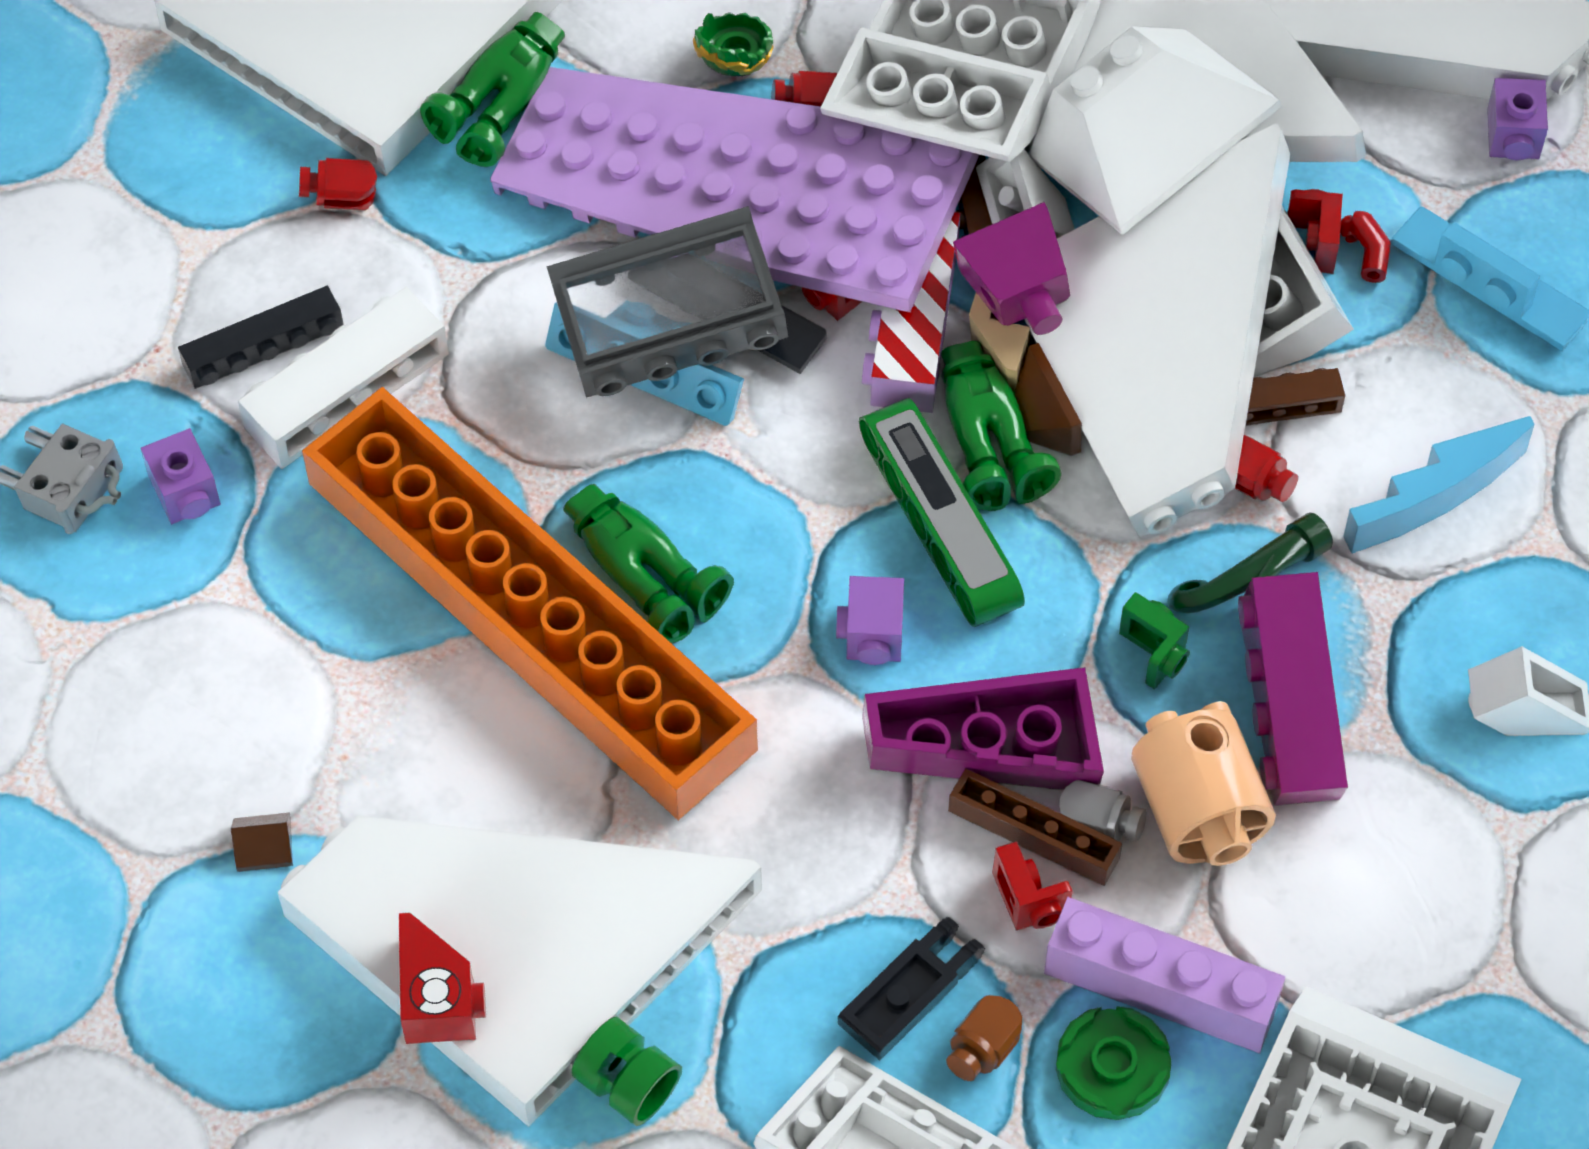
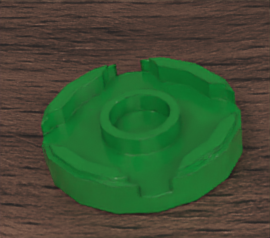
[1056,1006,1171,1120]

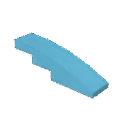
[1343,416,1535,554]

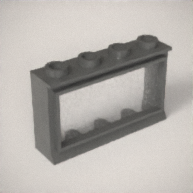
[546,206,788,398]

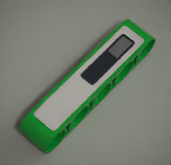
[859,398,1025,627]

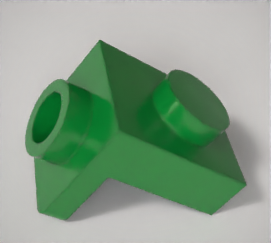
[1119,592,1190,689]

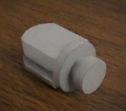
[1059,780,1147,842]

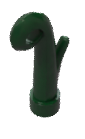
[1167,512,1333,613]

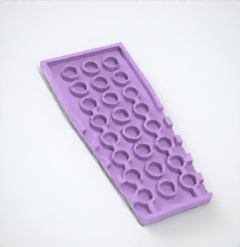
[490,67,980,312]

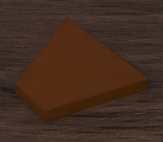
[1014,343,1082,456]

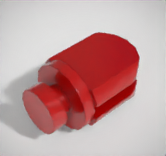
[771,71,837,107]
[299,158,377,210]
[1235,435,1298,502]

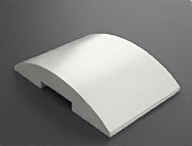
[820,0,1101,162]

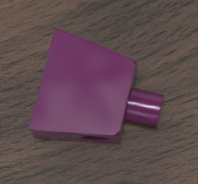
[953,202,1071,335]

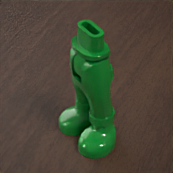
[420,12,565,167]
[941,341,1062,511]
[563,484,734,643]

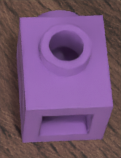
[1487,78,1548,160]
[140,428,221,525]
[836,576,904,665]

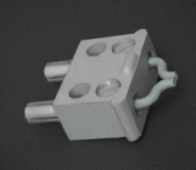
[0,424,123,534]

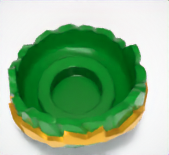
[693,12,774,77]

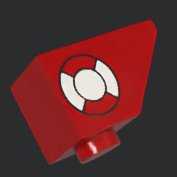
[399,913,486,1044]

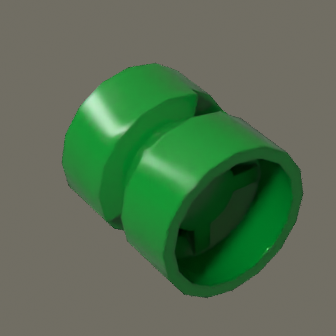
[572,1017,682,1126]

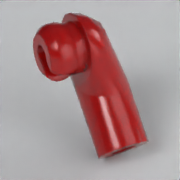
[1340,211,1391,283]

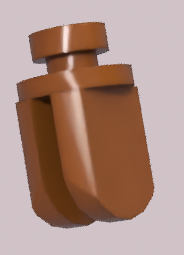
[946,995,1022,1081]

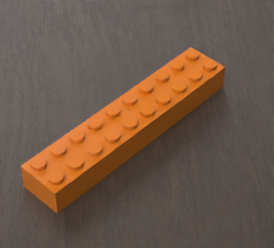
[302,387,758,821]

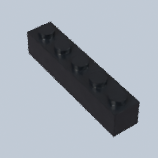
[178,285,344,389]

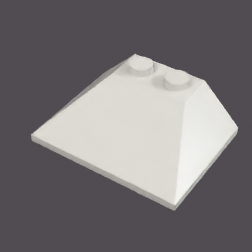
[1029,26,1282,235]
[754,1046,1017,1149]

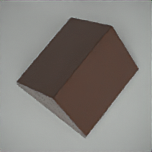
[231,812,293,872]

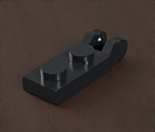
[838,917,985,1061]

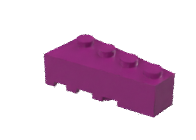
[1238,572,1348,806]
[862,667,1104,790]

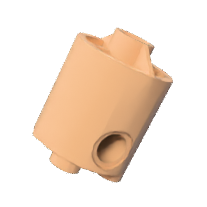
[1131,701,1276,866]

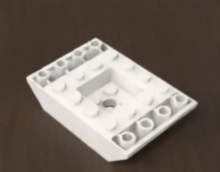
[1227,986,1521,1149]

